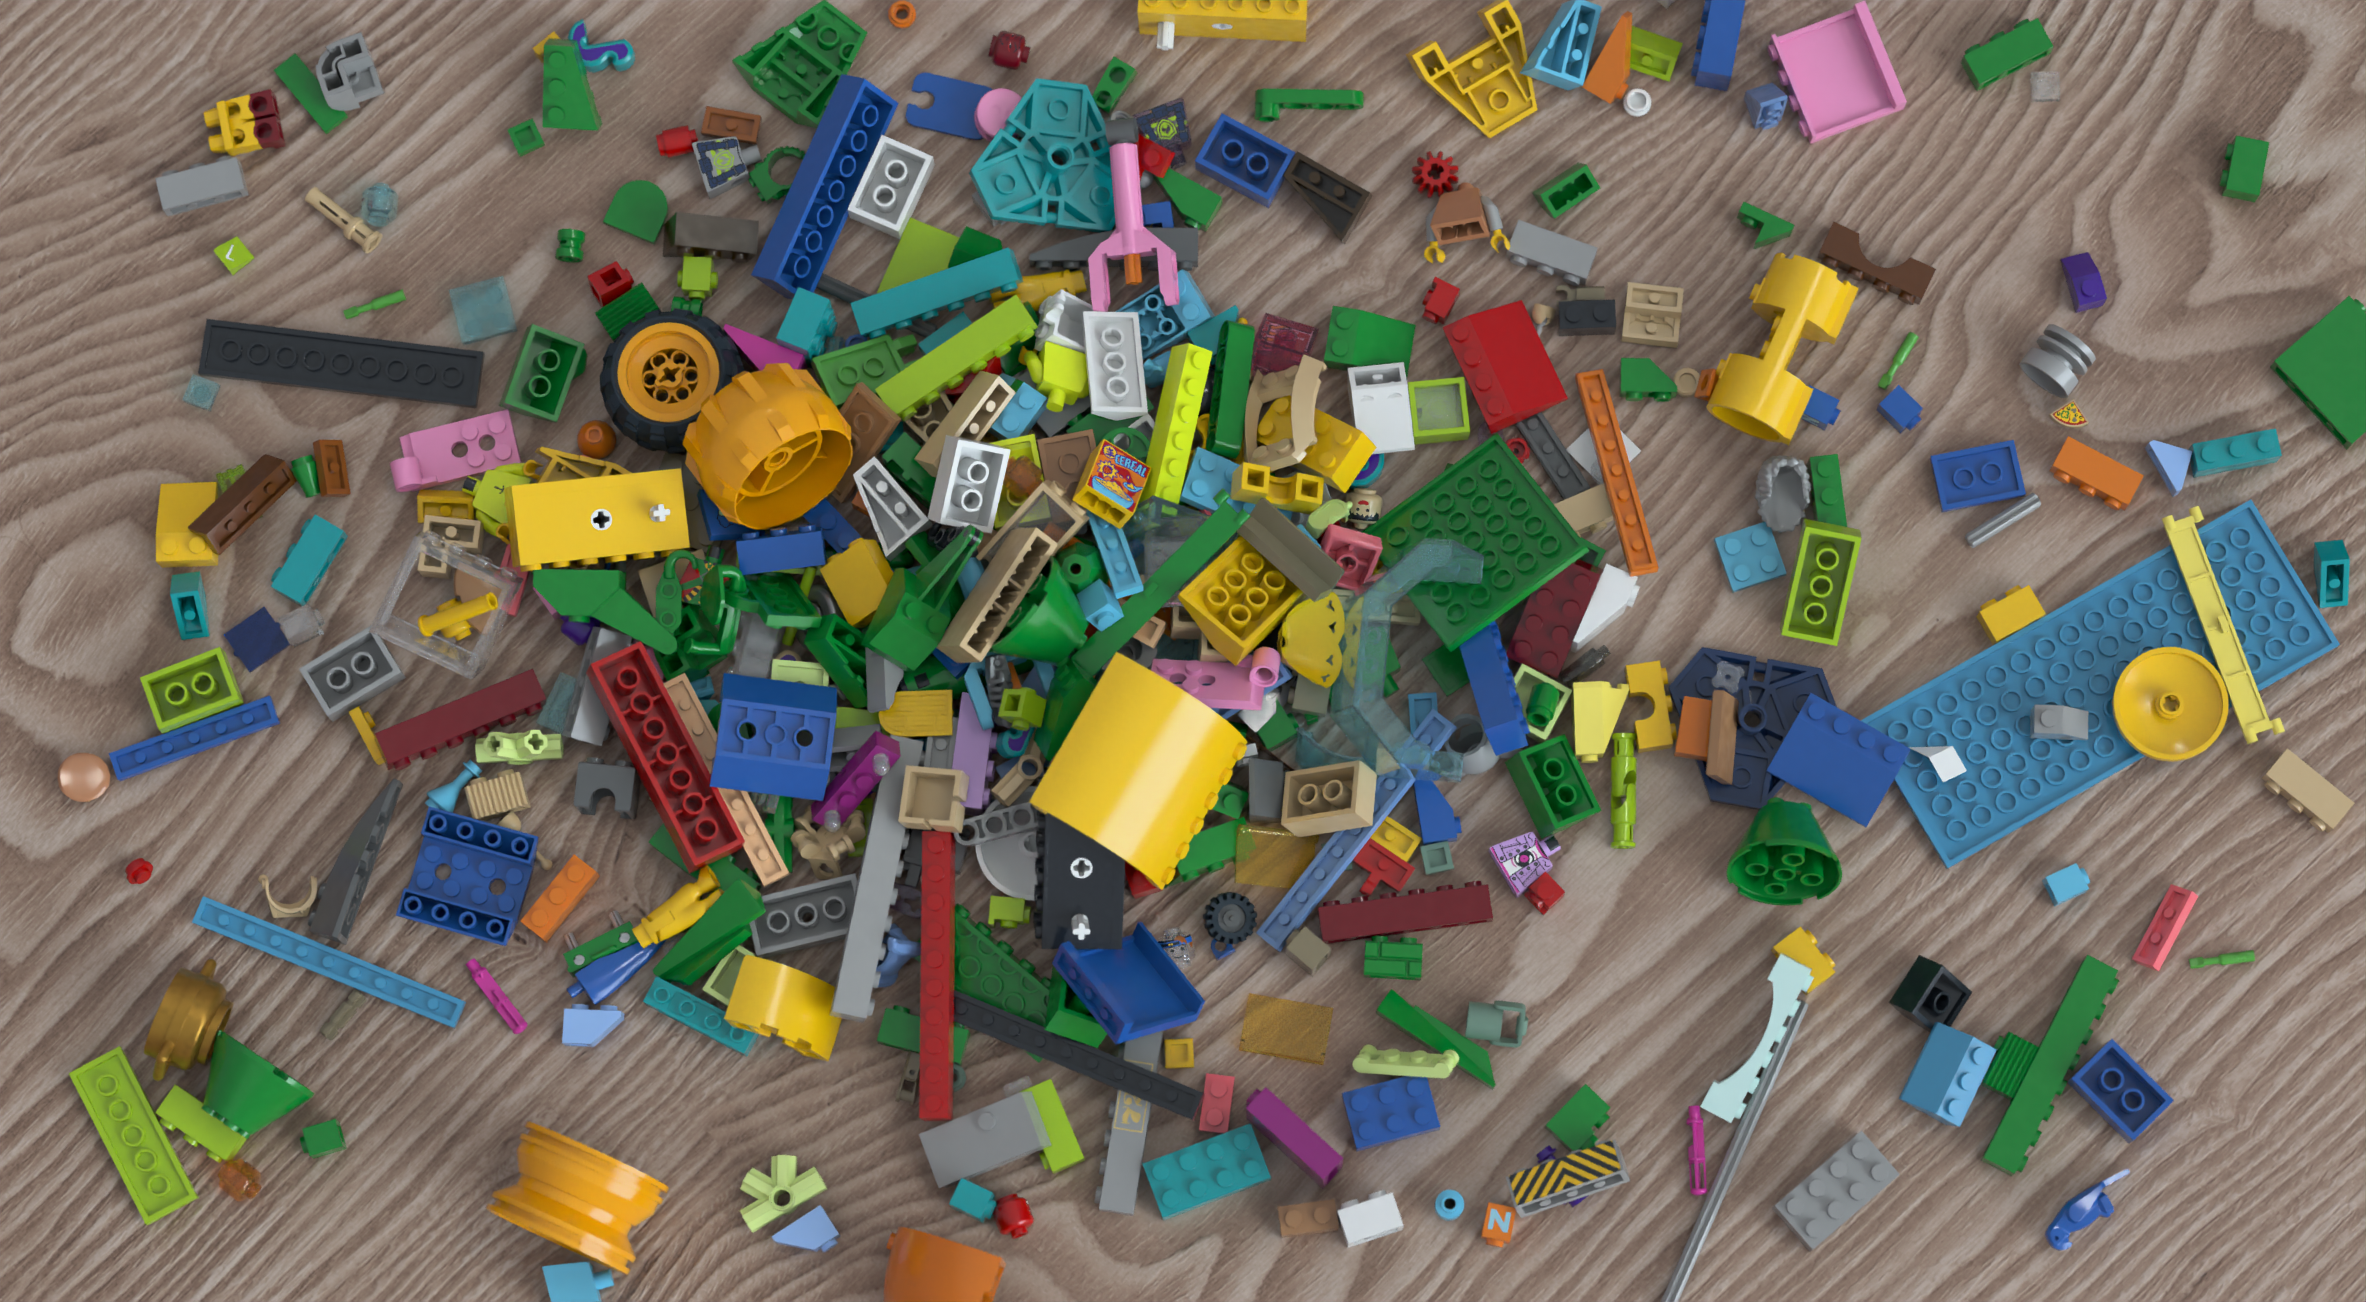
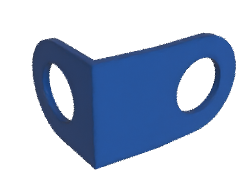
[1211,938,1236,961]

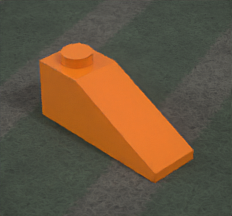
[1582,11,1632,104]

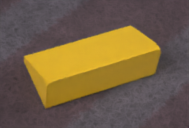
[417,489,475,523]

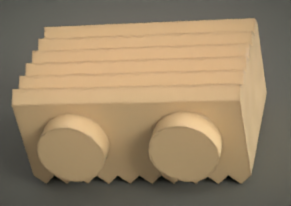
[464,769,531,821]

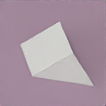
[1908,746,1967,782]

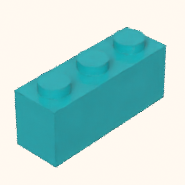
[2188,428,2282,478]
[271,514,348,608]

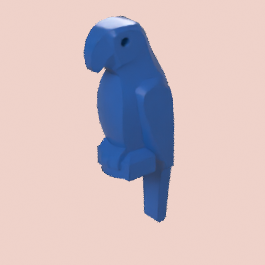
[2044,1169,2130,1251]

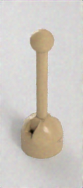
[497,811,552,870]

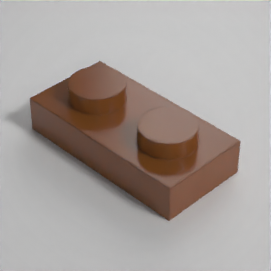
[701,106,762,145]
[313,440,351,497]

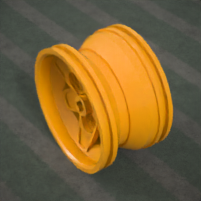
[485,1121,669,1275]

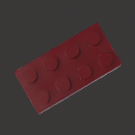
[1506,559,1603,678]

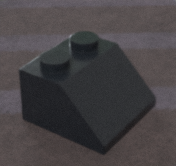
[1889,955,1972,1033]

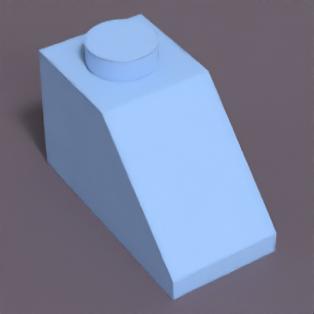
[772,1205,840,1253]

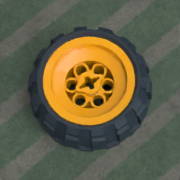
[600,308,744,454]

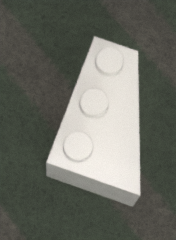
[853,456,933,561]

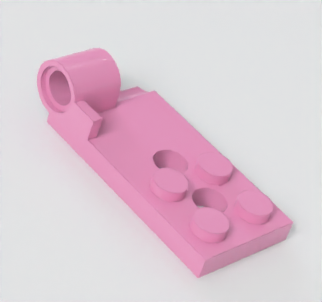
[390,409,521,492]
[1151,647,1281,710]

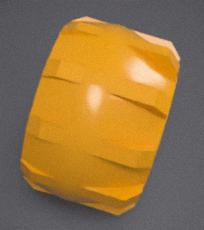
[683,363,853,530]

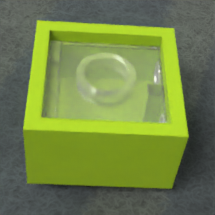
[1407,377,1470,445]

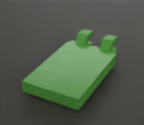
[811,334,919,409]

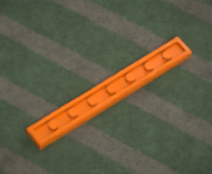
[1575,369,1659,577]

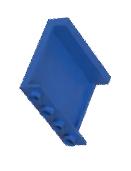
[1052,922,1205,1044]

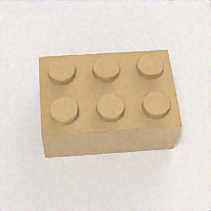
[1281,760,1377,837]

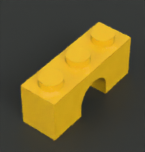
[1230,462,1324,515]
[1624,660,1677,753]

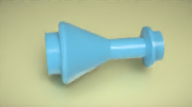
[425,760,482,813]

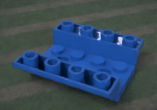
[709,673,837,801]
[396,806,539,947]

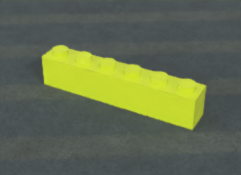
[1136,343,1213,517]

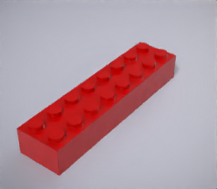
[586,641,745,873]

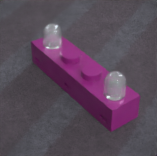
[811,730,901,832]

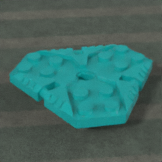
[969,78,1116,233]

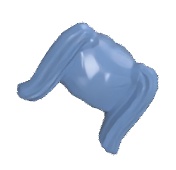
[876,923,921,987]

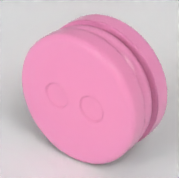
[974,88,1022,142]

